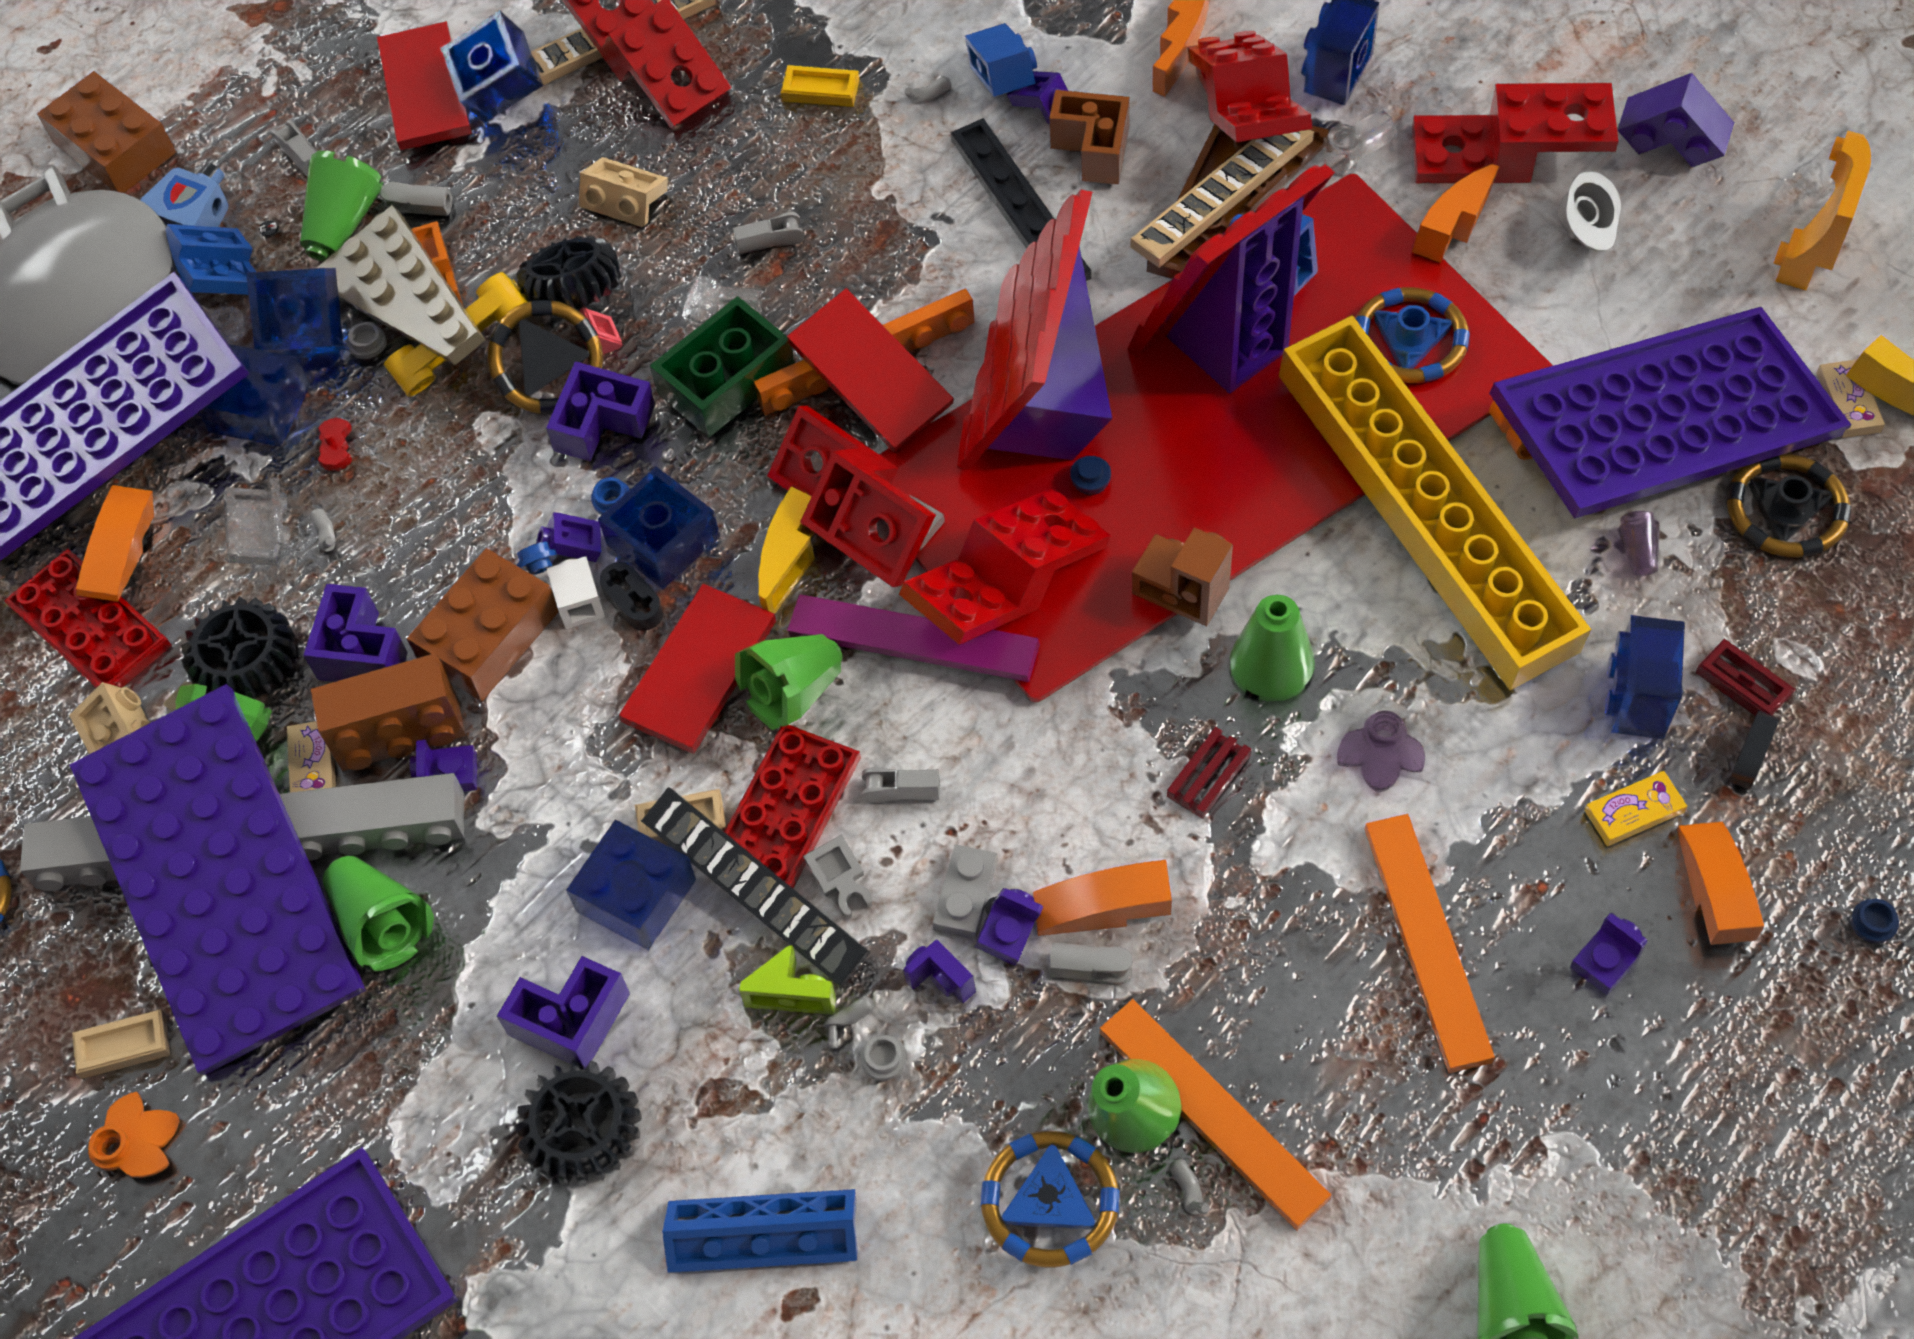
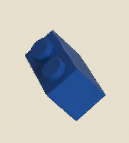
[965,23,1037,97]

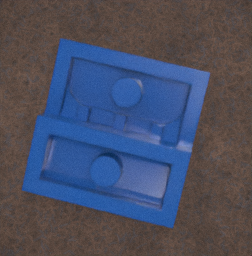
[165,224,264,295]

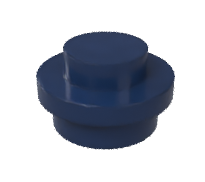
[1070,456,1111,495]
[1850,899,1899,944]

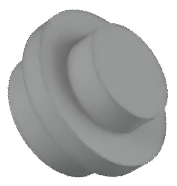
[347,322,387,359]
[861,1035,907,1081]

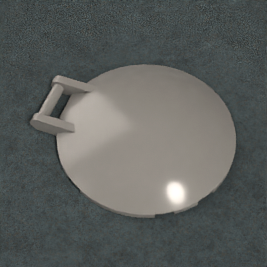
[0,166,175,386]

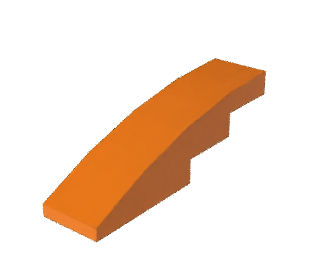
[1152,0,1210,97]

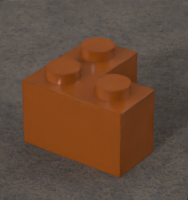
[1049,90,1130,185]
[1132,527,1233,627]

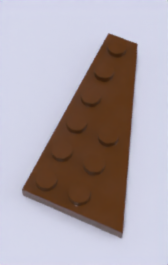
[1147,124,1332,279]

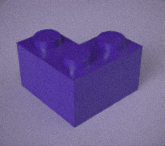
[1617,72,1735,167]
[546,361,655,461]
[303,584,408,682]
[497,956,630,1070]

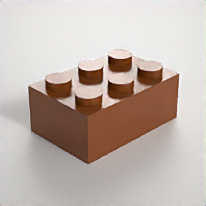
[37,71,176,193]
[406,548,559,702]
[310,653,466,772]

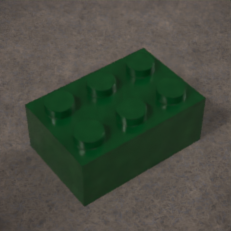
[649,296,795,438]

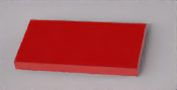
[377,21,472,150]
[787,288,954,453]
[4,548,172,689]
[619,584,776,754]
[725,725,861,888]

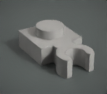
[803,834,872,919]

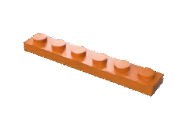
[753,288,975,416]

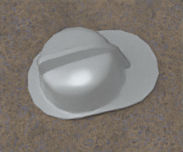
[1558,171,1621,251]

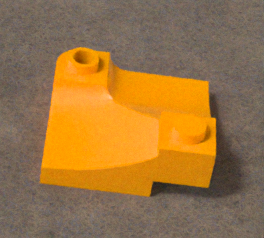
[1773,130,1871,290]

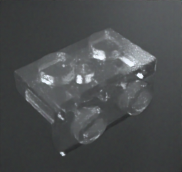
[223,478,290,565]

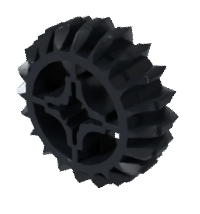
[516,236,622,309]
[180,596,297,700]
[515,1060,642,1186]

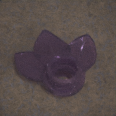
[1337,710,1425,793]

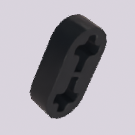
[600,562,663,631]
[1729,710,1780,790]

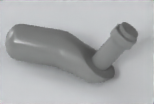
[905,76,952,103]
[310,508,336,552]
[823,996,874,1049]
[1169,1159,1209,1215]

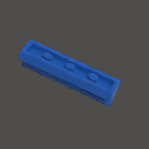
[662,1189,858,1273]

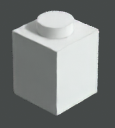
[546,557,605,629]

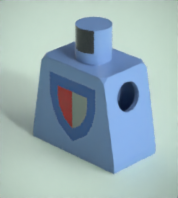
[140,163,228,227]

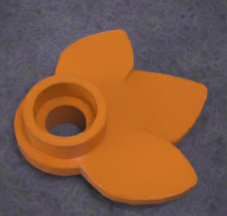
[88,1092,179,1178]

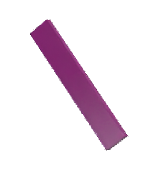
[787,594,1040,682]

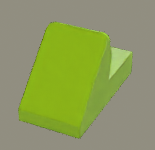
[739,945,836,1015]

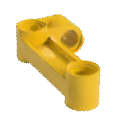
[384,272,527,397]

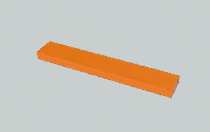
[1364,814,1495,1074]
[1100,999,1332,1231]

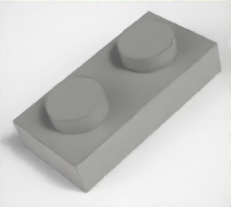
[933,844,998,940]

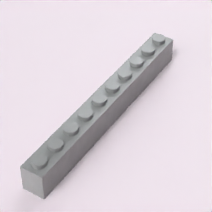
[20,773,464,891]

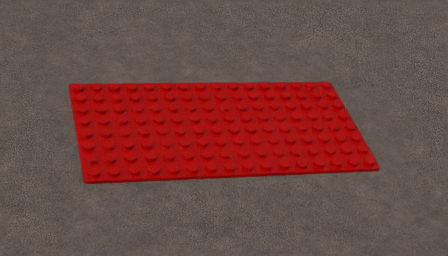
[879,174,1553,702]

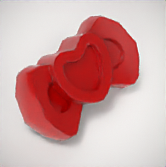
[318,417,352,471]

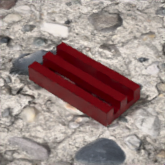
[1695,638,1796,716]
[1167,727,1252,819]

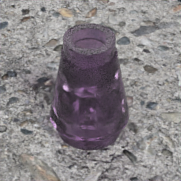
[1617,511,1660,576]

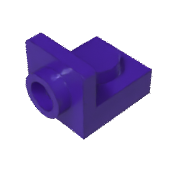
[1007,71,1068,124]
[536,512,601,563]
[410,740,477,792]
[974,888,1043,966]
[1570,913,1648,995]
[903,939,976,1004]

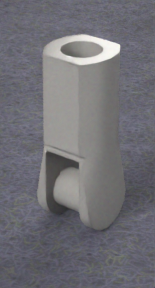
[270,119,317,176]
[380,182,453,216]
[733,212,805,255]
[861,767,940,803]
[1050,943,1132,985]

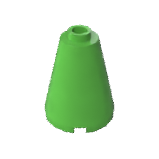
[300,151,383,261]
[1230,595,1315,702]
[323,856,434,971]
[1088,1059,1182,1154]
[1477,1223,1578,1339]

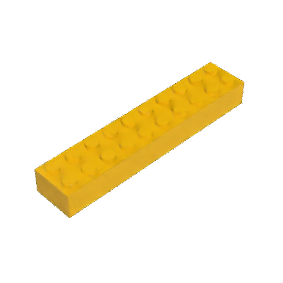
[1279,315,1592,691]

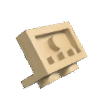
[579,157,668,227]
[69,682,151,754]

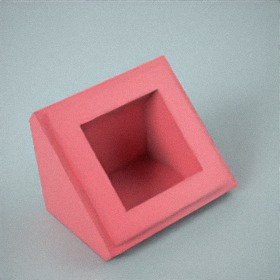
[579,307,623,355]

